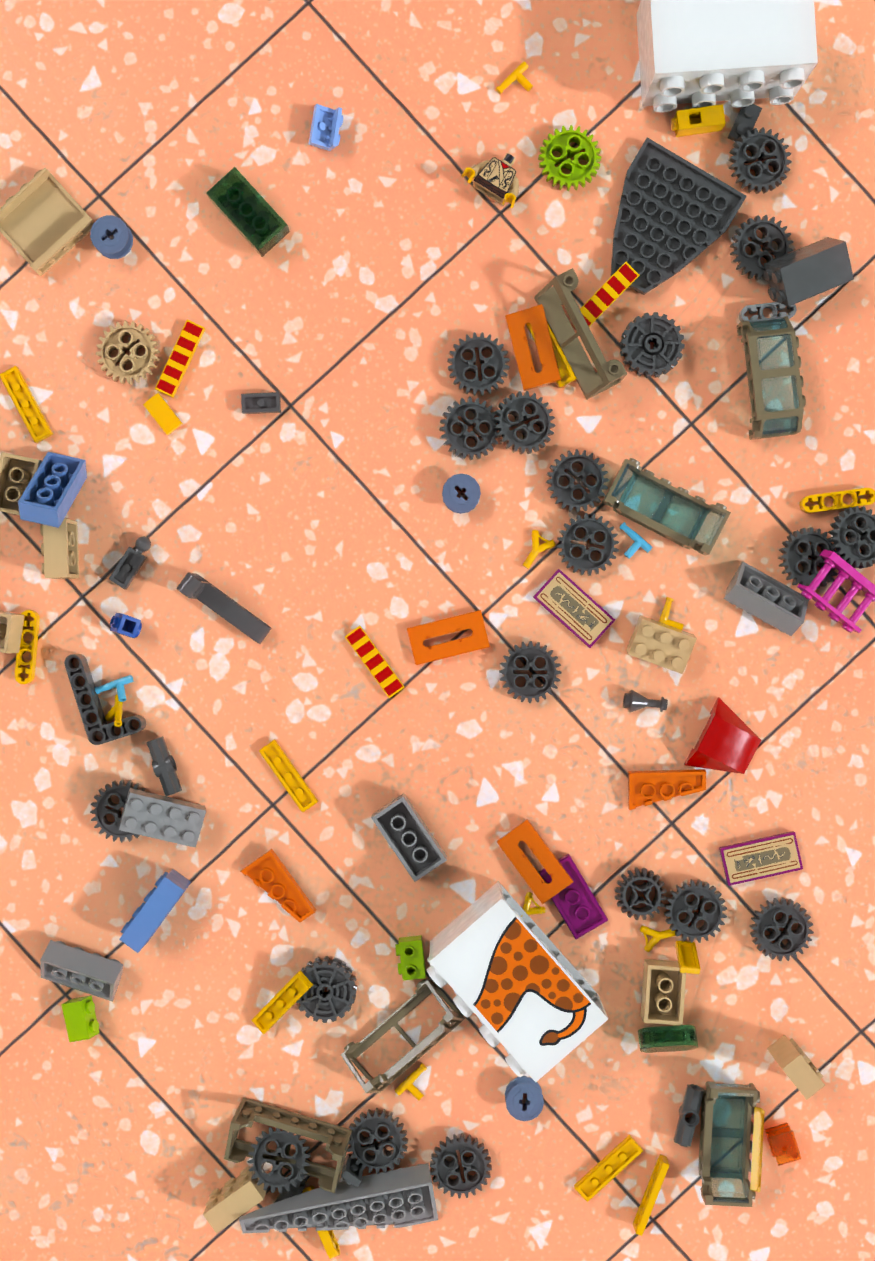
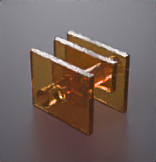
[765,1123,801,1166]

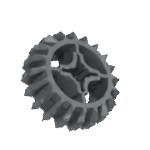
[614,868,667,920]

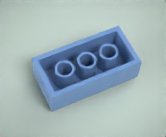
[18,452,87,528]
[119,869,191,953]

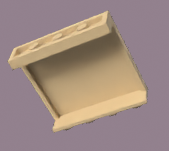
[0,168,94,276]

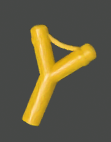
[522,530,555,569]
[521,892,546,917]
[640,926,677,952]

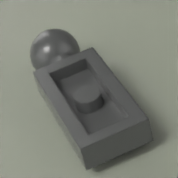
[109,536,151,590]

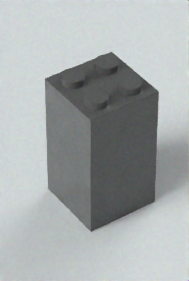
[764,237,854,306]

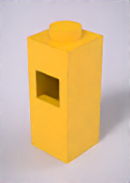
[671,104,726,137]

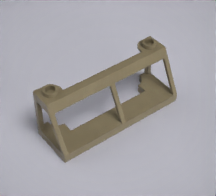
[534,268,627,400]
[340,979,465,1093]
[224,1097,352,1193]

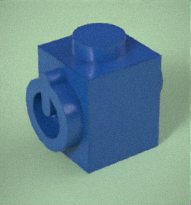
[110,613,142,638]

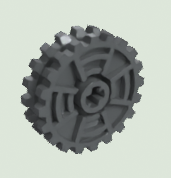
[619,312,685,378]
[296,956,357,1023]

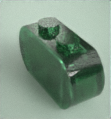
[638,1025,698,1053]

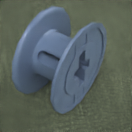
[90,215,133,259]
[442,474,481,514]
[505,1076,544,1121]

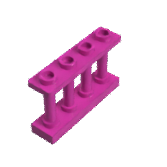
[797,549,875,633]

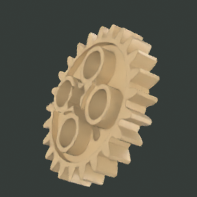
[96,320,160,385]

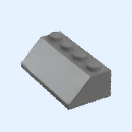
[724,562,809,636]
[40,940,123,1002]

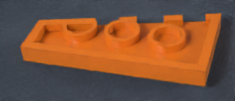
[628,769,706,810]
[240,849,316,923]

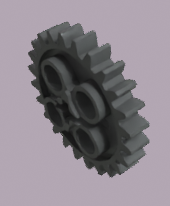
[728,127,792,194]
[730,215,793,281]
[447,332,510,396]
[493,391,555,454]
[439,397,501,460]
[546,449,609,513]
[828,506,875,569]
[556,513,619,576]
[778,527,838,589]
[499,641,562,703]
[90,779,145,843]
[664,879,727,943]
[749,897,814,961]
[347,1108,408,1174]
[248,1127,311,1193]
[430,1133,492,1199]

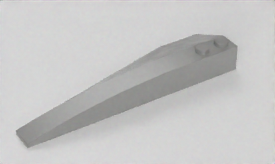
[239,1163,438,1233]

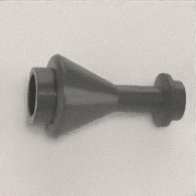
[623,690,668,712]

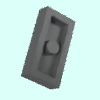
[728,104,762,142]
[241,392,281,414]
[341,1153,363,1187]

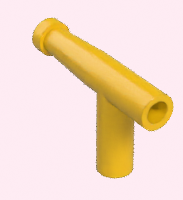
[496,61,533,94]
[659,597,684,630]
[105,694,123,727]
[395,1063,427,1101]

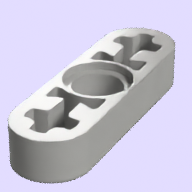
[739,302,797,323]

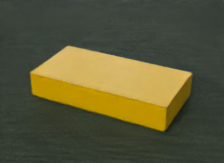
[143,393,183,435]
[675,941,700,974]

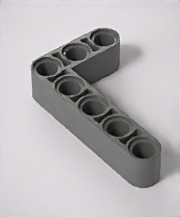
[176,572,272,644]
[64,654,146,745]

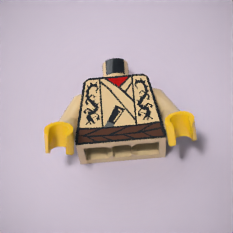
[461,153,519,208]

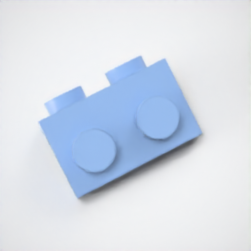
[309,104,343,151]

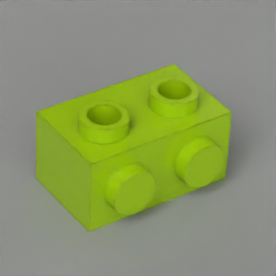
[395,935,426,981]
[61,995,99,1042]

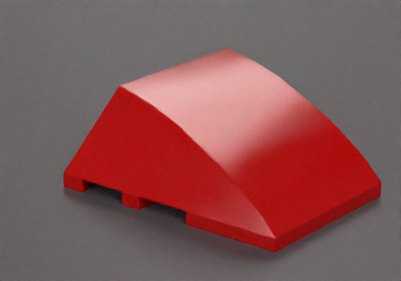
[684,697,761,774]

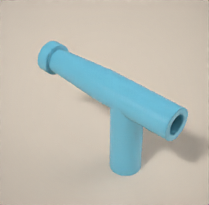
[619,522,653,559]
[95,675,134,702]

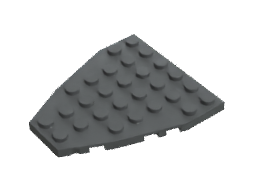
[611,137,747,295]

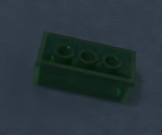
[206,167,290,257]

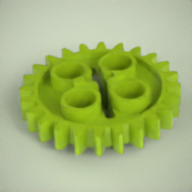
[538,125,602,191]

